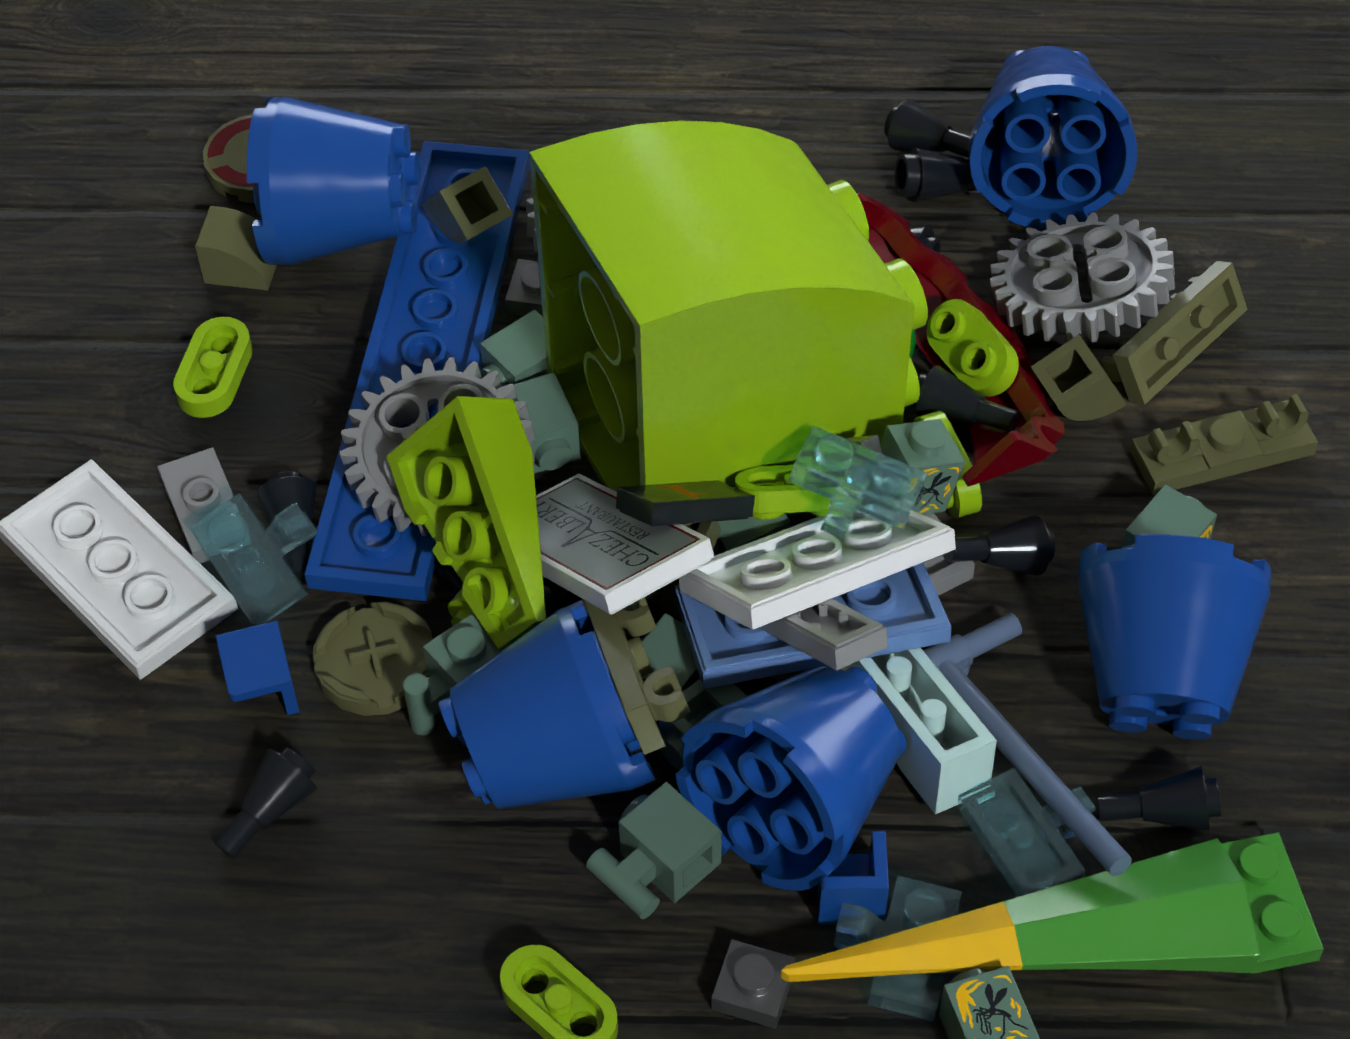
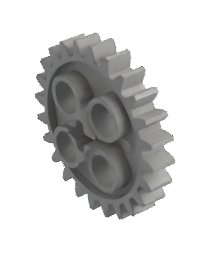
[990,213,1175,342]
[340,357,536,536]

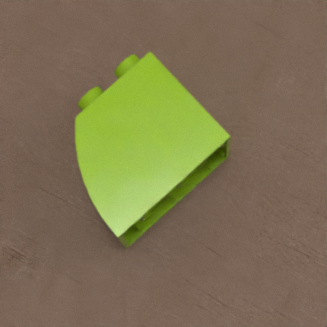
[529,121,928,492]

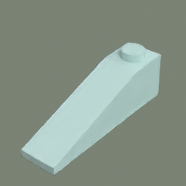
[844,648,997,815]

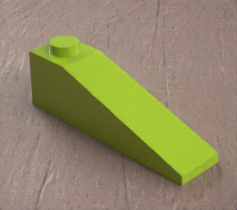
[386,396,546,649]

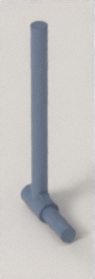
[923,613,1132,876]

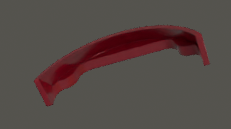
[857,193,1065,487]

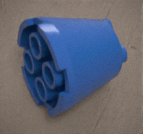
[969,46,1137,229]
[247,97,421,265]
[1078,534,1272,740]
[439,600,655,809]
[675,666,907,891]

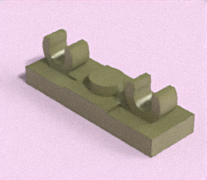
[1101,261,1248,405]
[1130,394,1318,496]
[583,597,690,755]

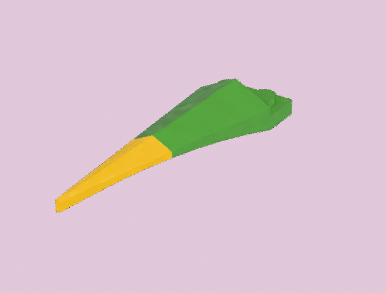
[781,832,1324,982]

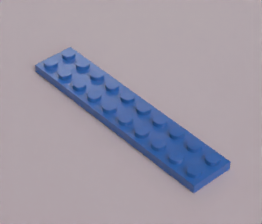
[305,141,530,601]

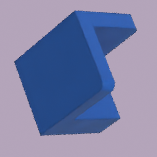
[215,621,300,715]
[817,831,889,925]

